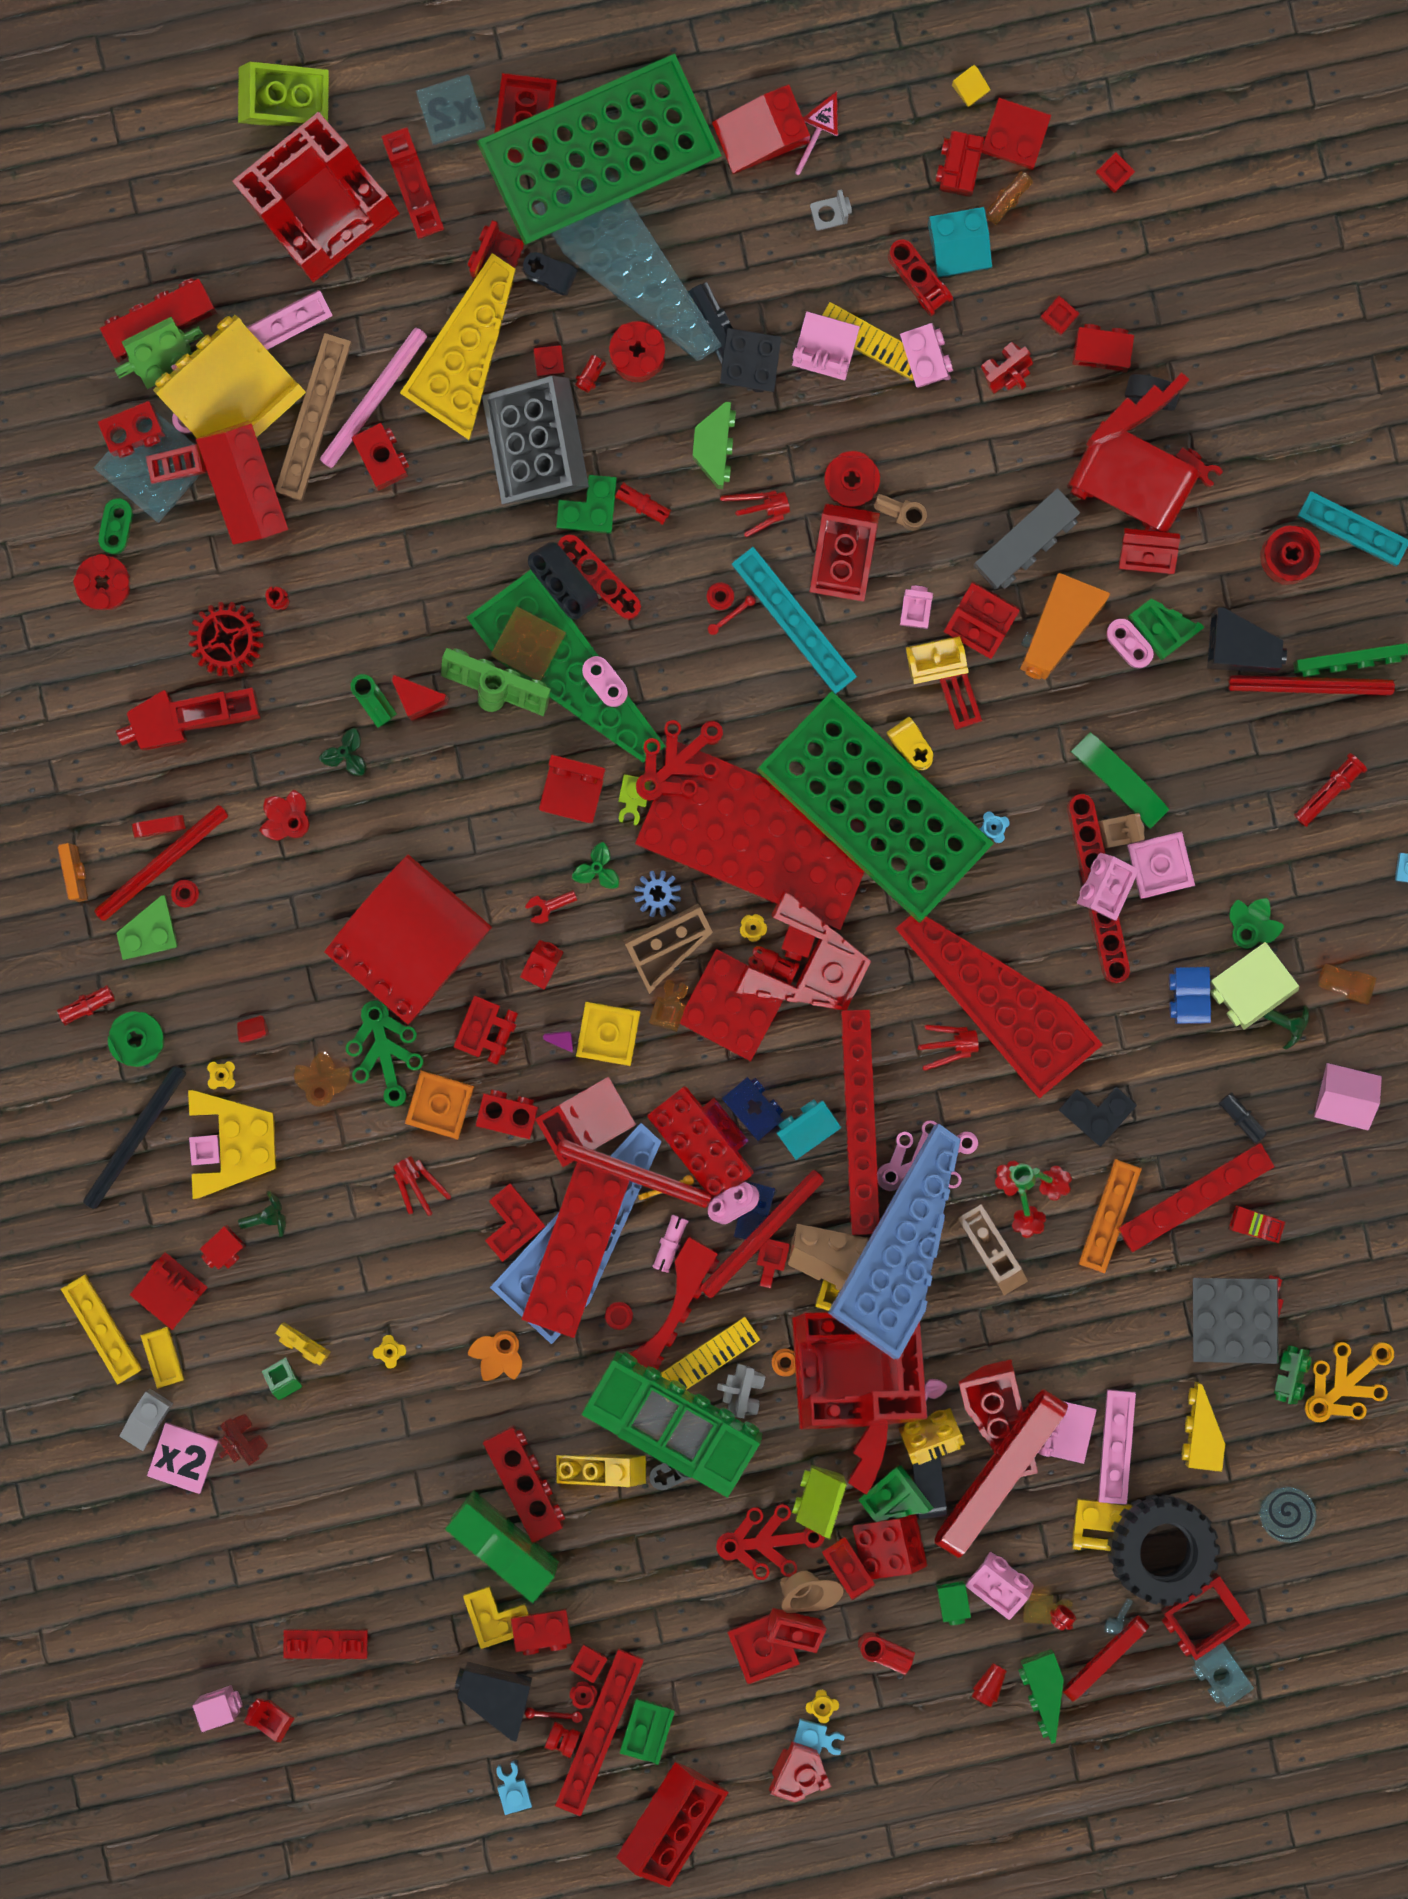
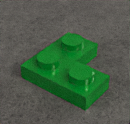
[556,475,617,534]

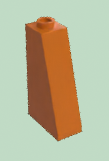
[1020,573,1110,680]

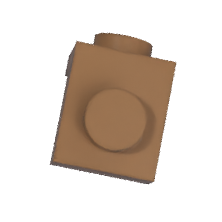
[1098,813,1145,849]

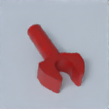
[525,890,577,924]

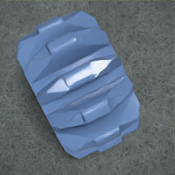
[635,871,681,917]

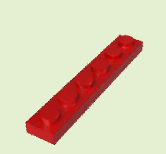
[1117,1143,1275,1252]
[555,1648,644,1817]

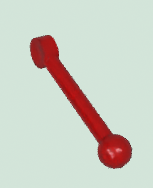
[708,595,756,635]
[524,1708,583,1723]

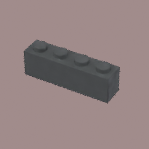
[974,488,1080,591]

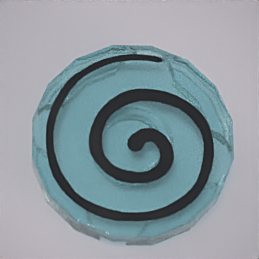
[1259,1486,1316,1543]

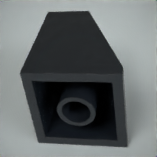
[1207,607,1287,674]
[454,1662,533,1742]

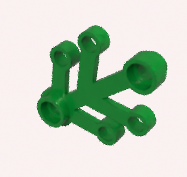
[345,1001,424,1107]

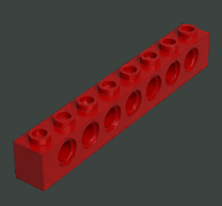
[841,1010,879,1235]

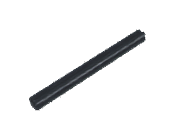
[83,1065,186,1209]

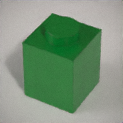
[936,1580,971,1625]

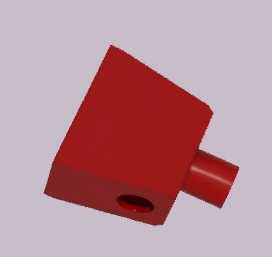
[116,690,187,751]

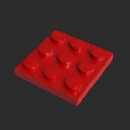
[677,949,784,1062]

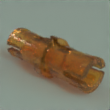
[985,171,1033,224]

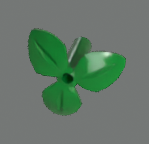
[571,842,619,889]

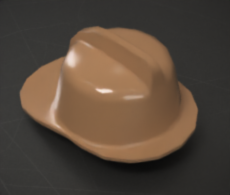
[780,1571,843,1613]

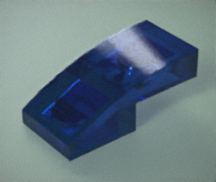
[733,1181,775,1240]

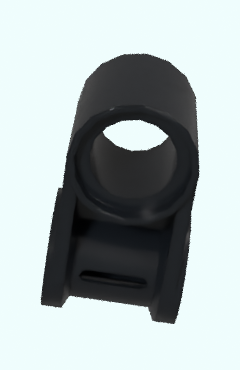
[523,252,578,296]

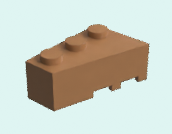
[623,904,713,994]
[788,1224,870,1291]

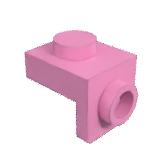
[900,586,933,629]

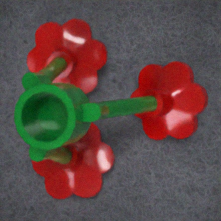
[995,1161,1072,1238]

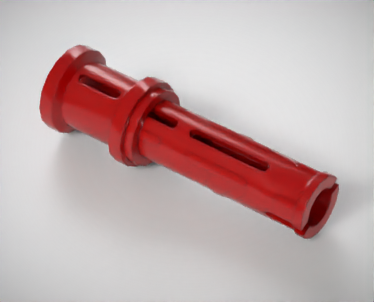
[1294,753,1368,827]

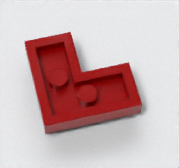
[485,1183,546,1262]

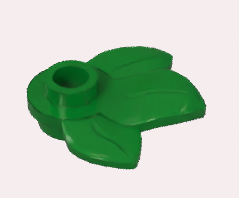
[1229,898,1284,949]

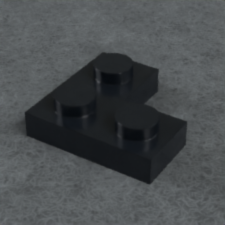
[1058,1087,1137,1147]

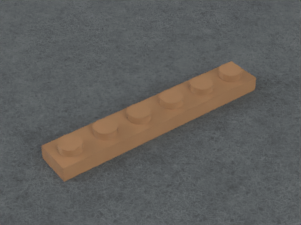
[275,333,352,501]

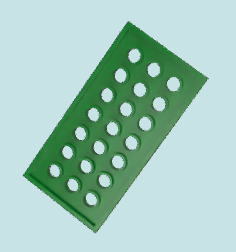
[477,54,722,245]
[757,691,994,923]

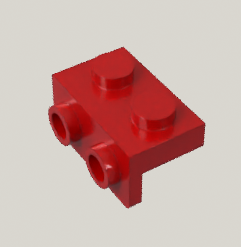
[511,1608,572,1655]

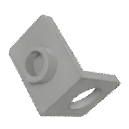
[810,189,852,231]

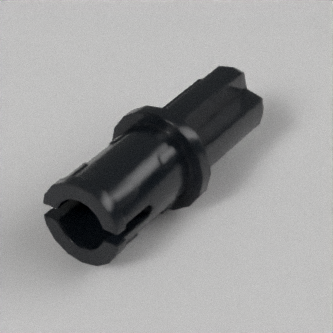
[1218,1092,1266,1143]

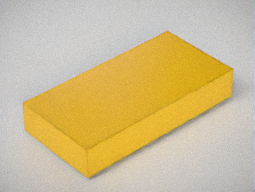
[140,1327,185,1389]

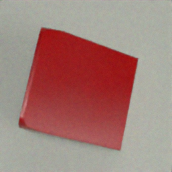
[237,1015,269,1043]

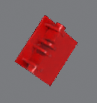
[130,1252,208,1330]

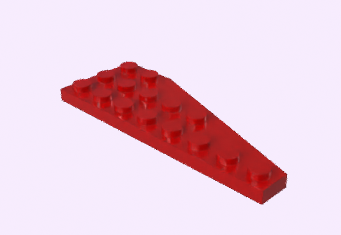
[895,915,1103,1099]

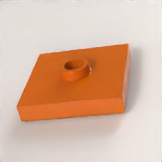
[58,843,88,902]

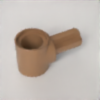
[874,494,927,531]

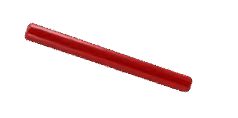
[1228,675,1395,695]
[94,805,228,921]
[557,1140,711,1208]
[700,1170,824,1298]

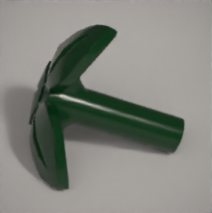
[319,728,366,776]
[1263,1006,1309,1050]
[238,1191,286,1237]

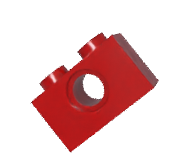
[351,423,409,491]

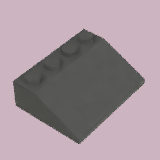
[482,376,589,505]

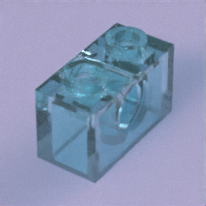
[1191,1643,1254,1708]

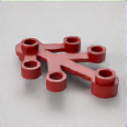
[636,720,723,801]
[716,1503,825,1580]

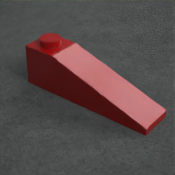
[959,1359,1038,1477]

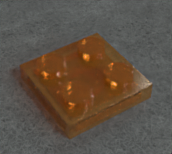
[490,606,566,681]

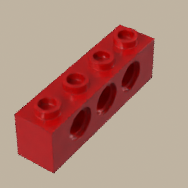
[483,1425,566,1543]

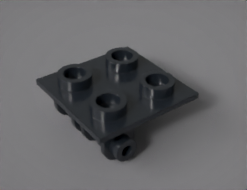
[720,328,781,393]

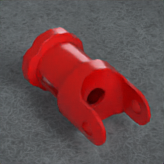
[748,946,800,984]

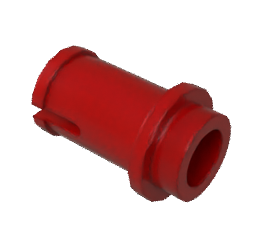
[575,355,606,393]

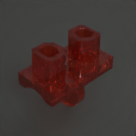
[218,1413,268,1466]

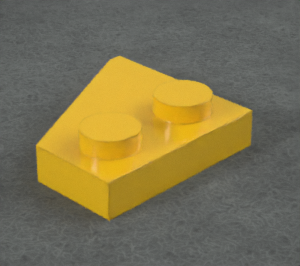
[275,1322,331,1365]

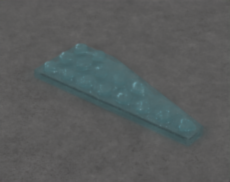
[534,168,721,361]

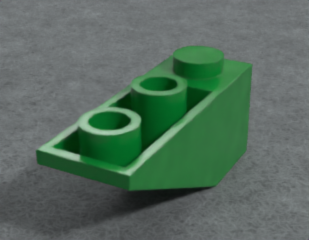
[1018,1649,1064,1744]

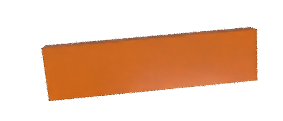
[1078,1159,1142,1273]

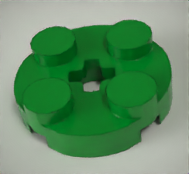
[107,1011,164,1067]

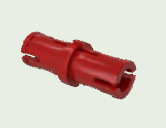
[615,482,672,525]
[265,586,289,610]
[57,985,115,1025]

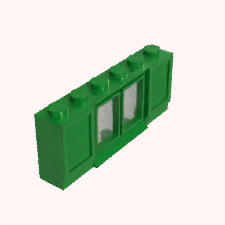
[581,1351,763,1498]

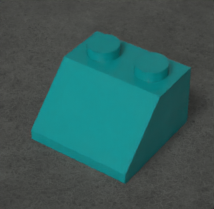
[927,207,992,278]

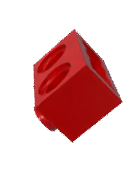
[98,401,166,458]
[476,1089,539,1140]

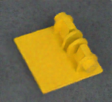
[898,1408,965,1465]

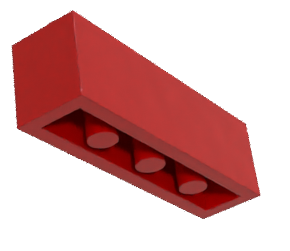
[100,278,217,363]

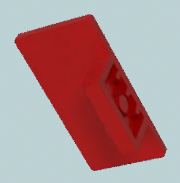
[647,1086,754,1199]

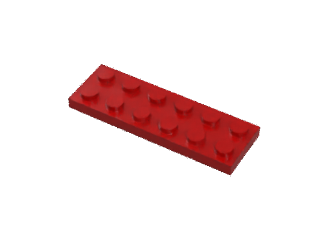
[521,1162,629,1338]

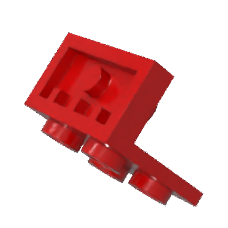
[468,220,525,281]
[539,755,606,824]
[852,1514,927,1579]

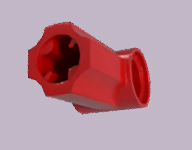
[858,1632,915,1675]

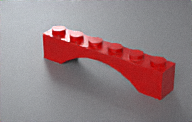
[628,1236,720,1370]

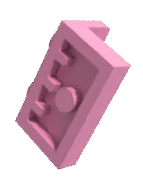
[1077,853,1139,920]
[966,1552,1034,1620]

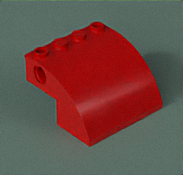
[232,112,400,283]
[324,854,492,1025]
[792,1312,927,1429]

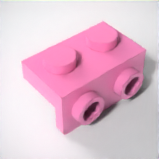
[900,323,953,388]

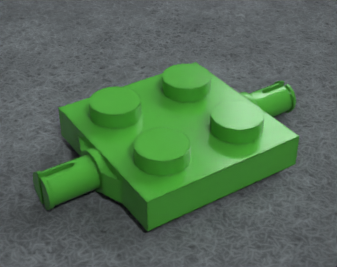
[114,317,204,389]

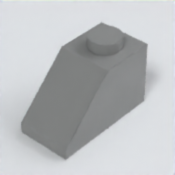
[120,1389,173,1451]

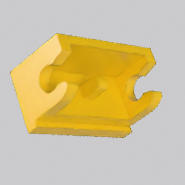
[906,636,969,684]

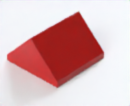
[392,675,450,721]

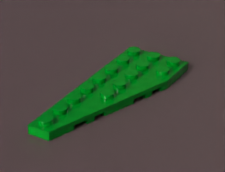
[466,570,666,763]

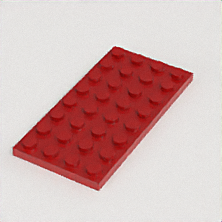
[635,742,878,930]

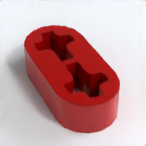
[131,815,186,838]

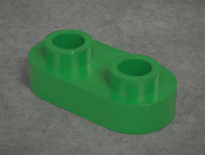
[98,498,133,555]

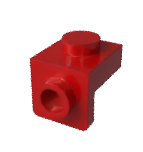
[520,940,564,990]
[244,1698,295,1742]

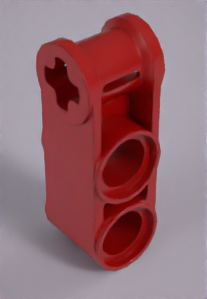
[888,239,953,317]

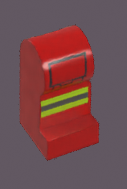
[1228,1205,1285,1243]

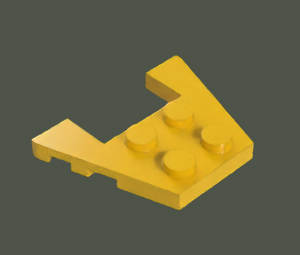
[188,1090,276,1199]

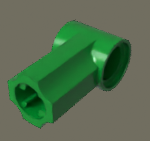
[350,674,397,728]

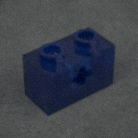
[722,1077,784,1141]

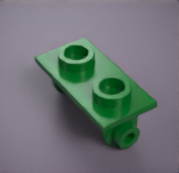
[1274,1345,1312,1404]

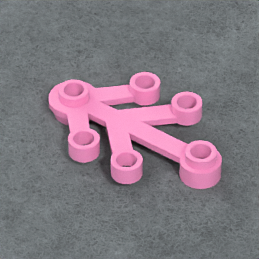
[877,1120,978,1191]

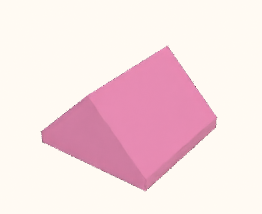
[1314,1063,1382,1130]

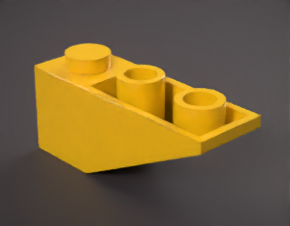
[1182,1382,1225,1472]
[556,1454,646,1487]

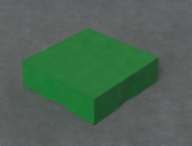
[445,1490,559,1603]

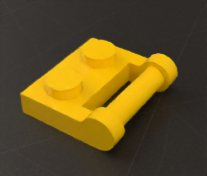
[1072,1498,1133,1551]

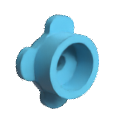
[979,812,1010,843]

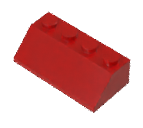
[196,421,288,545]
[616,1762,729,1888]

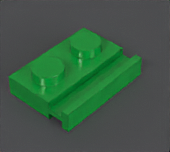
[620,1698,675,1765]

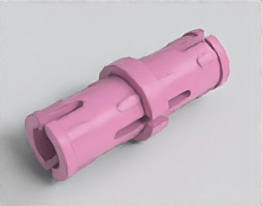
[652,1215,688,1273]

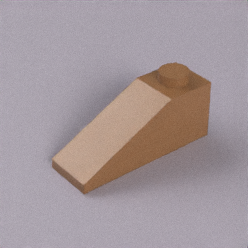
[958,1204,1028,1295]

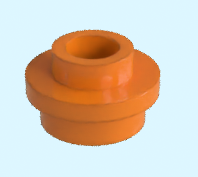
[772,1348,796,1377]

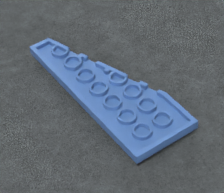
[490,1123,662,1344]
[828,1124,961,1359]

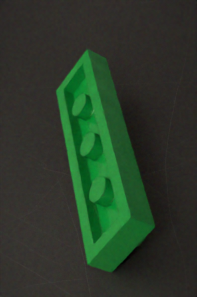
[1293,643,1408,677]

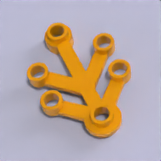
[1304,1342,1394,1422]

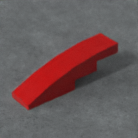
[1086,372,1190,448]

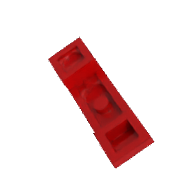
[381,127,444,239]

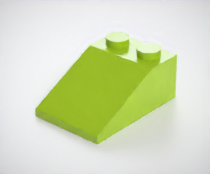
[238,62,329,126]
[792,1465,846,1538]

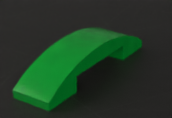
[1071,732,1170,829]

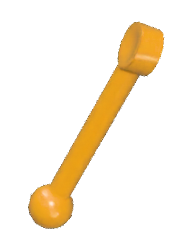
[638,1175,694,1201]

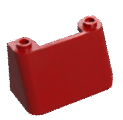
[1067,421,1200,532]

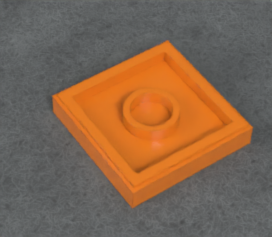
[405,1070,474,1140]

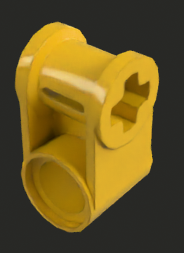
[886,717,933,771]

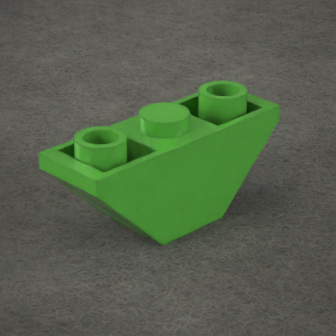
[693,402,736,489]

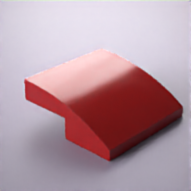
[943,581,1020,659]

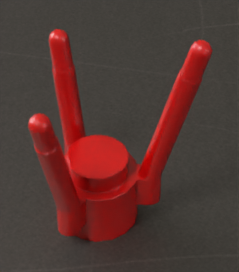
[720,490,790,537]
[918,1025,979,1071]
[393,1156,451,1216]

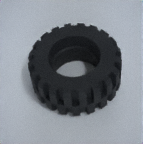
[1107,1494,1220,1606]

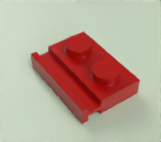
[1119,528,1180,574]

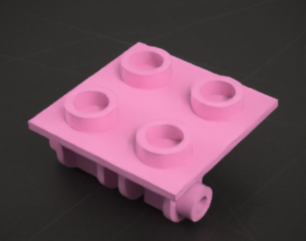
[792,311,860,380]
[1038,1402,1097,1464]

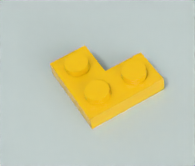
[463,1586,529,1649]

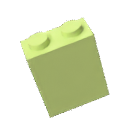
[1210,942,1299,1030]

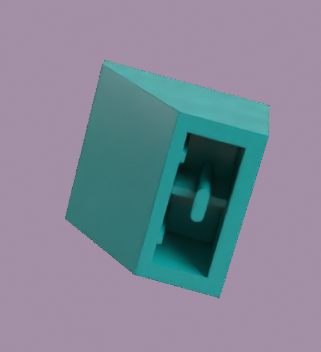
[776,1099,841,1160]

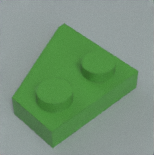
[116,895,178,960]

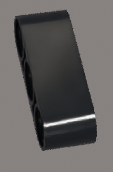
[528,542,599,619]
[912,1446,947,1519]

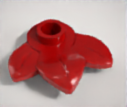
[259,790,310,841]

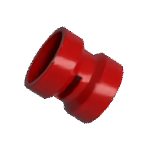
[544,1721,580,1758]

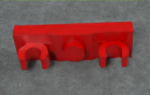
[283,1629,368,1659]

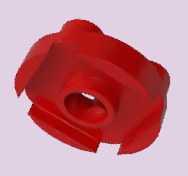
[824,451,880,508]
[73,554,130,611]

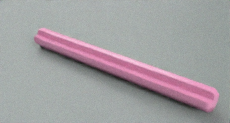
[320,328,427,468]

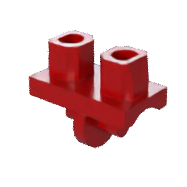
[981,342,1033,394]

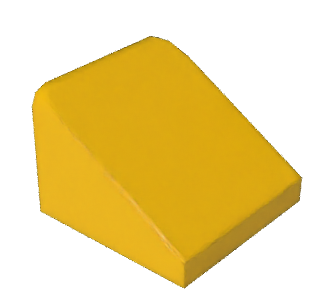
[952,65,990,107]

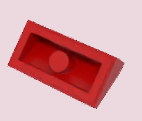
[766,1608,827,1653]

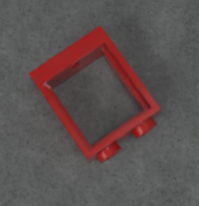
[1161,1572,1251,1660]

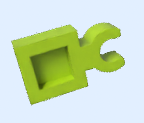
[618,774,651,826]

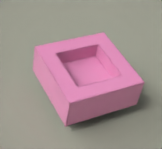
[189,1135,220,1165]

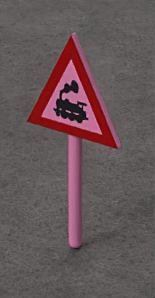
[795,91,838,175]

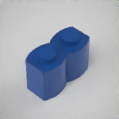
[1169,967,1211,1024]

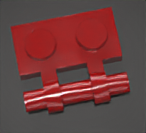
[453,995,518,1065]

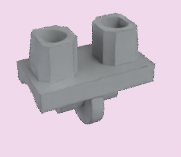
[717,1363,765,1418]

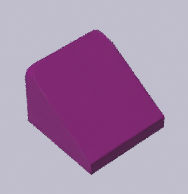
[543,1031,574,1053]

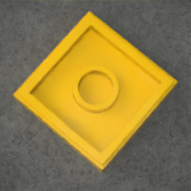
[576,1002,640,1066]

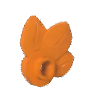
[468,1330,522,1381]

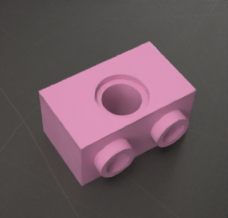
[193,1685,243,1732]

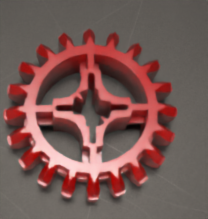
[189,602,264,677]

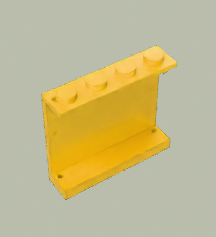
[153,315,306,438]

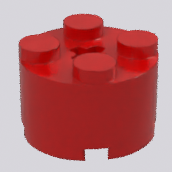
[609,321,665,382]
[1260,525,1320,585]

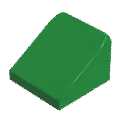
[262,1357,302,1400]

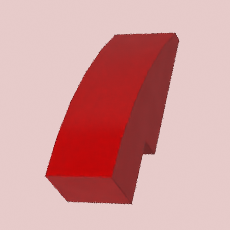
[169,688,261,731]
[847,1425,888,1495]

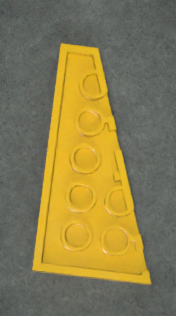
[400,253,516,440]

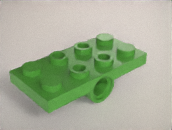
[441,648,551,716]

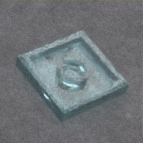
[416,74,486,145]

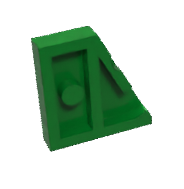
[1128,598,1205,661]

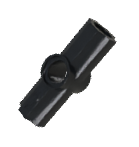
[686,282,733,365]

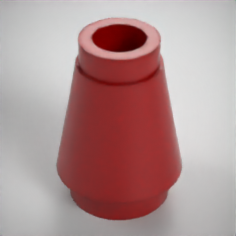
[971,1663,1007,1708]

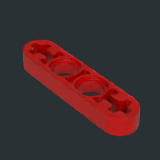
[558,534,641,620]
[1062,1615,1149,1702]

